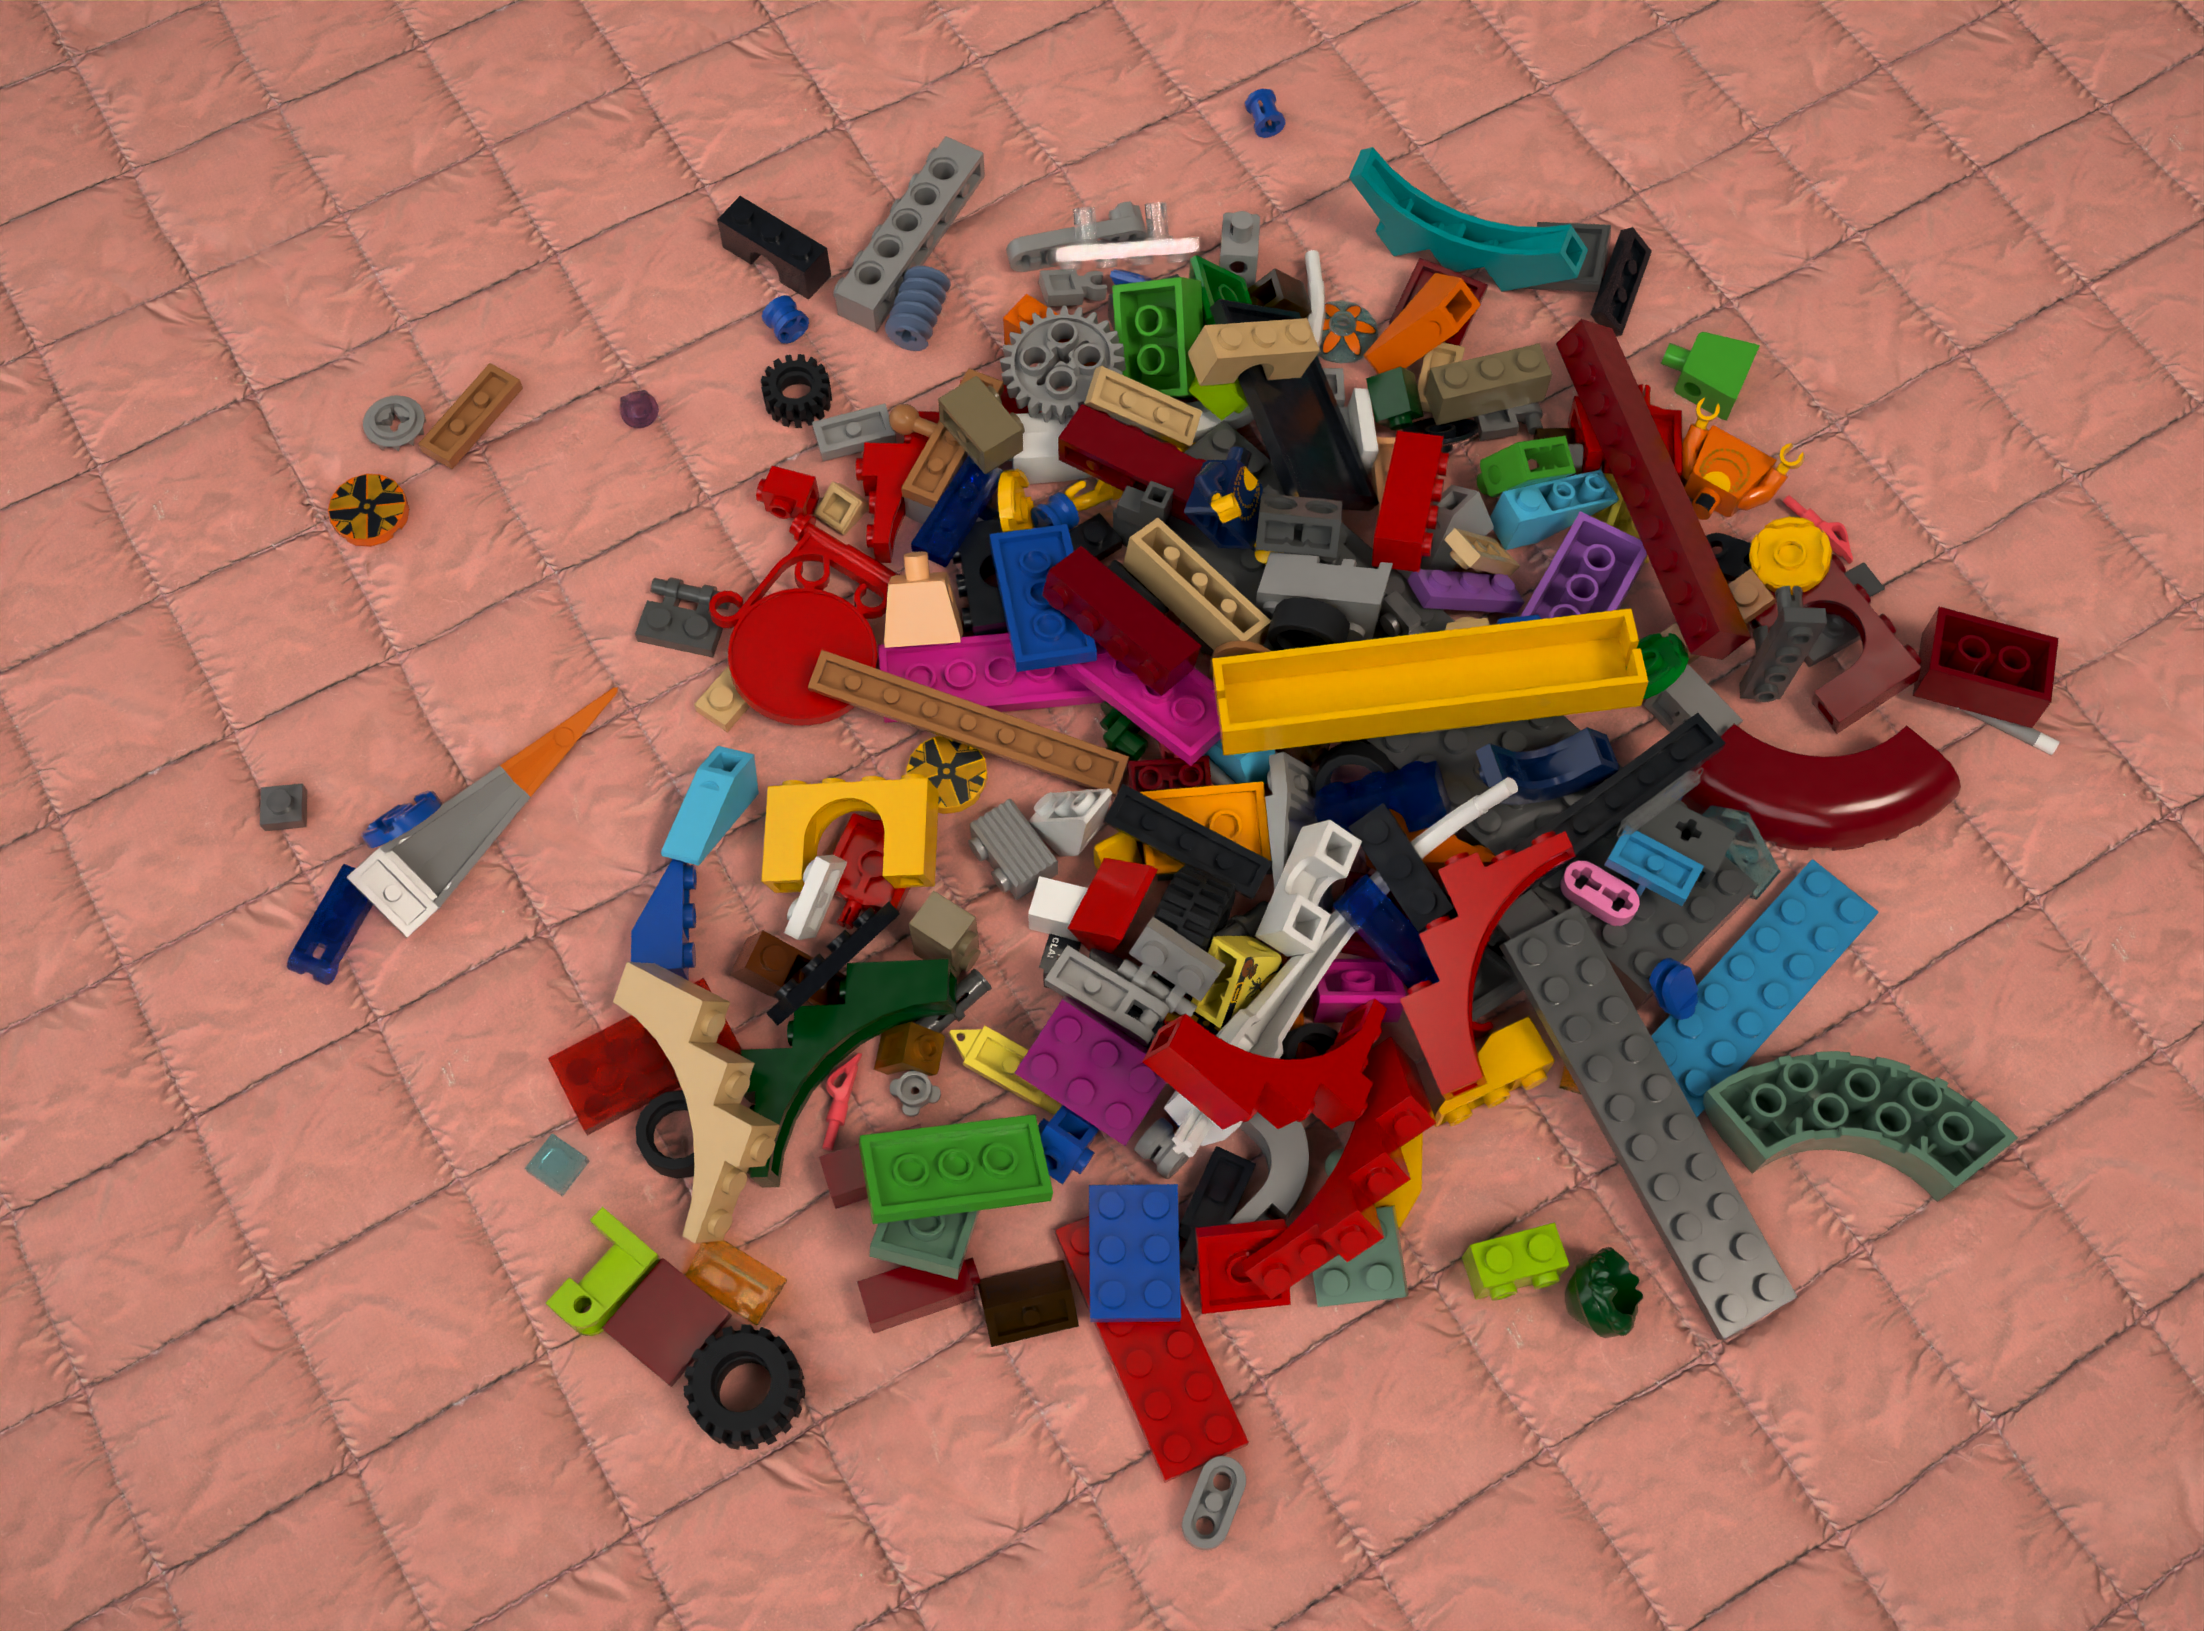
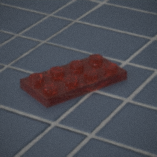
[548,978,742,1135]

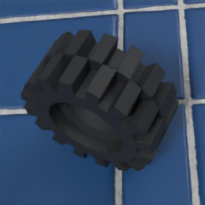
[761,354,832,428]

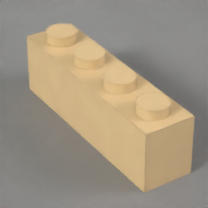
[1123,517,1271,650]

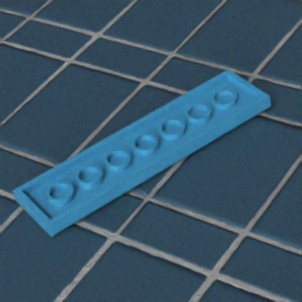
[1651,859,1879,1117]

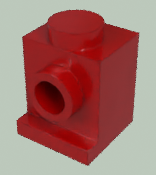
[756,466,820,519]

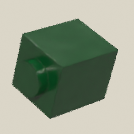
[1366,367,1424,430]

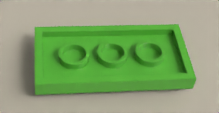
[859,1114,1053,1224]

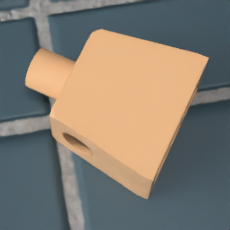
[884,552,963,648]

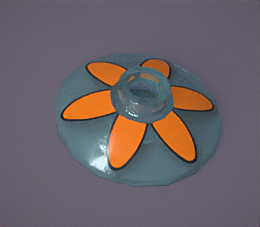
[1317,300,1378,364]

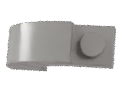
[1229,1112,1309,1224]

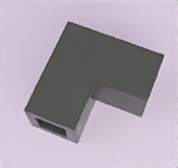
[1117,481,1174,528]

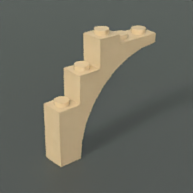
[613,962,780,1244]

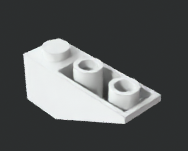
[1028,788,1112,856]

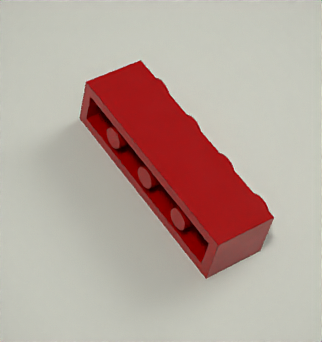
[1372,431,1449,572]

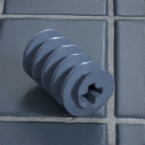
[885,266,951,351]

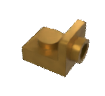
[874,1022,945,1076]

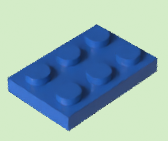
[1089,1184,1181,1322]

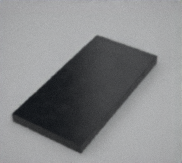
[1209,299,1379,512]

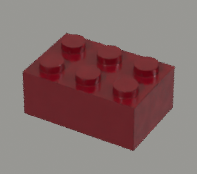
[1913,606,2059,728]

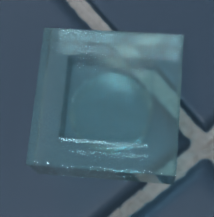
[525,1133,590,1197]

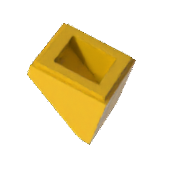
[1094,832,1143,869]

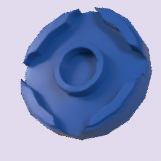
[361,791,442,848]

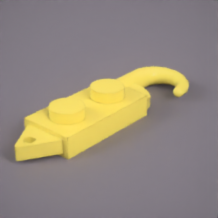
[949,1025,1062,1115]

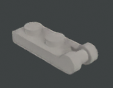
[1044,945,1170,1046]

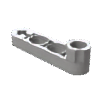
[1006,202,1149,272]

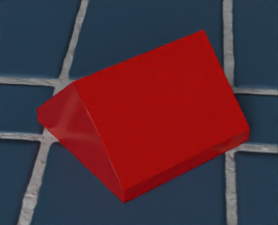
[1068,858,1158,953]

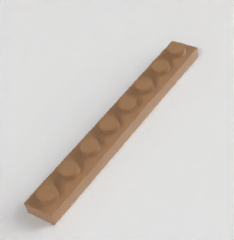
[808,650,1129,797]

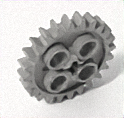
[1000,305,1126,424]

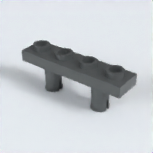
[1739,586,1827,702]

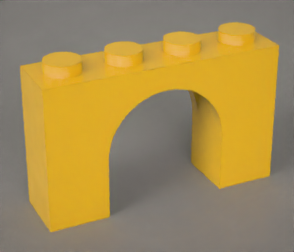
[761,774,939,893]

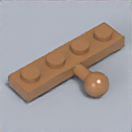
[889,368,1004,510]

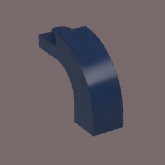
[1476,727,1620,805]

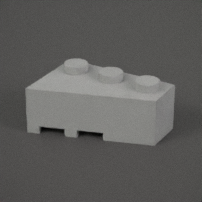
[1255,552,1393,642]

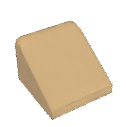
[813,481,869,535]

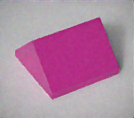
[1312,959,1406,1023]

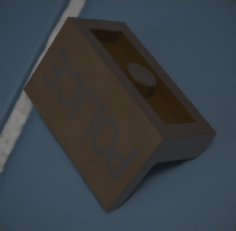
[978,1261,1079,1347]

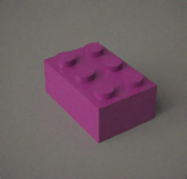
[1014,996,1167,1146]

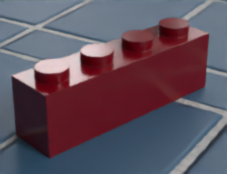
[1058,404,1206,526]
[1042,546,1202,696]

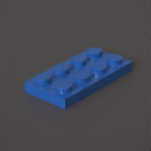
[989,524,1097,672]

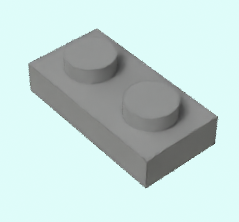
[812,404,896,461]

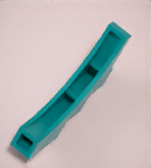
[1349,147,1588,292]

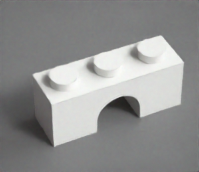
[1255,819,1362,957]

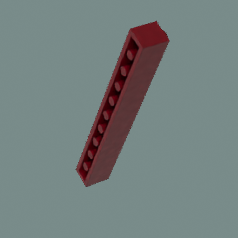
[1556,319,1751,660]

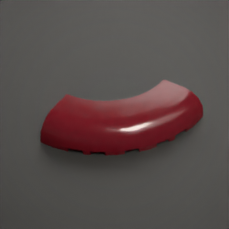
[1680,724,1961,851]

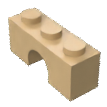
[1188,318,1320,386]

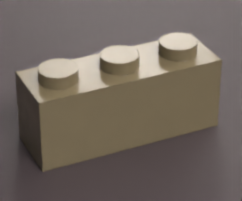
[1424,343,1552,425]

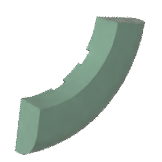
[1703,1051,2018,1202]

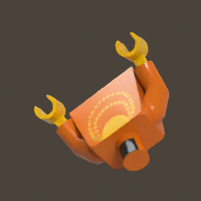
[1682,398,1805,520]

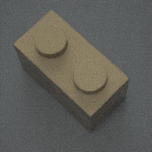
[938,375,1025,474]
[909,891,981,977]

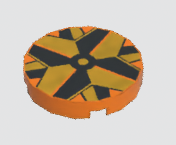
[328,474,410,547]

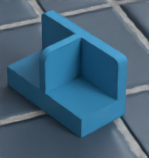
[1604,826,1704,906]

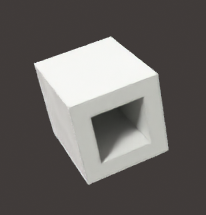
[1028,876,1088,941]

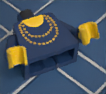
[1184,446,1284,565]

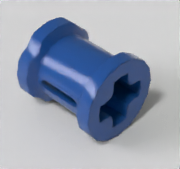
[1245,88,1286,138]

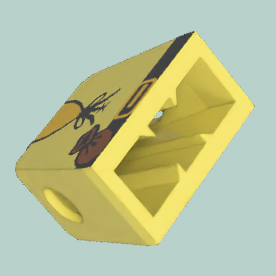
[1191,936,1282,1029]

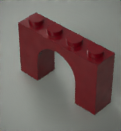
[1748,554,1922,734]
[819,1124,981,1334]

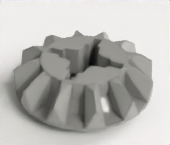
[363,395,426,451]

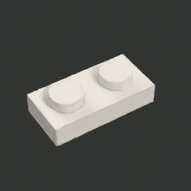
[784,855,847,940]

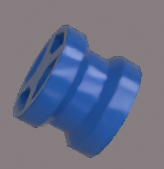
[762,295,809,344]
[1031,492,1079,530]

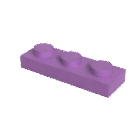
[1407,569,1524,613]

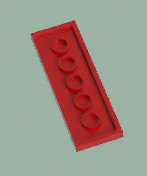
[1055,1216,1249,1483]

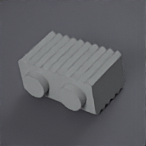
[968,799,1058,900]

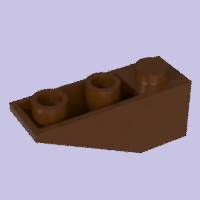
[729,930,846,1006]

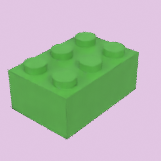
[1112,277,1204,399]

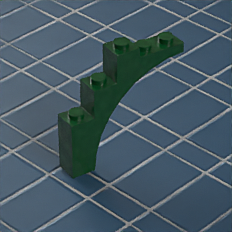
[741,959,957,1188]

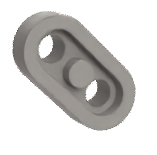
[1182,1456,1246,1551]

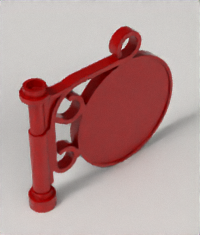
[709,513,899,726]

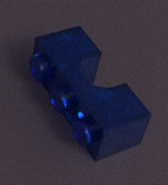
[1313,760,1451,835]

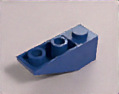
[631,859,697,981]

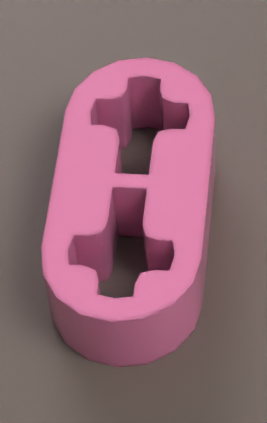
[1560,861,1640,926]

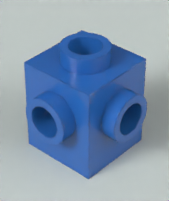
[1038,1105,1100,1184]

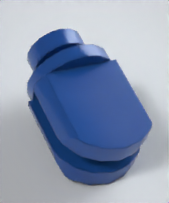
[1649,958,1699,1020]

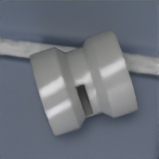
[1134,1118,1190,1179]

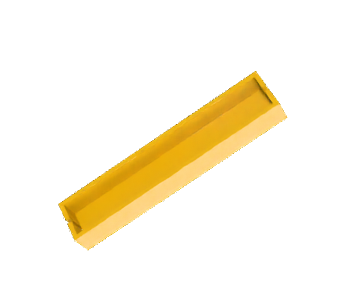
[1212,608,1648,756]

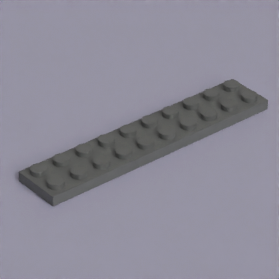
[1499,905,1798,1340]

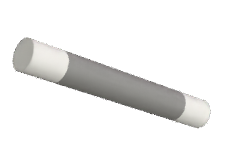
[1957,708,2060,755]

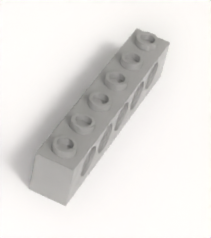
[833,136,985,332]

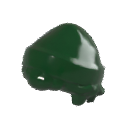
[1565,1247,1643,1338]

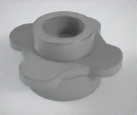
[890,1069,941,1117]

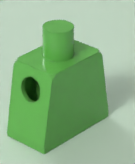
[1661,332,1760,421]
[1477,436,1576,498]

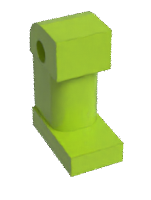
[546,1207,660,1336]

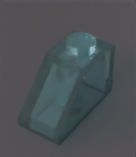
[1702,805,1781,900]

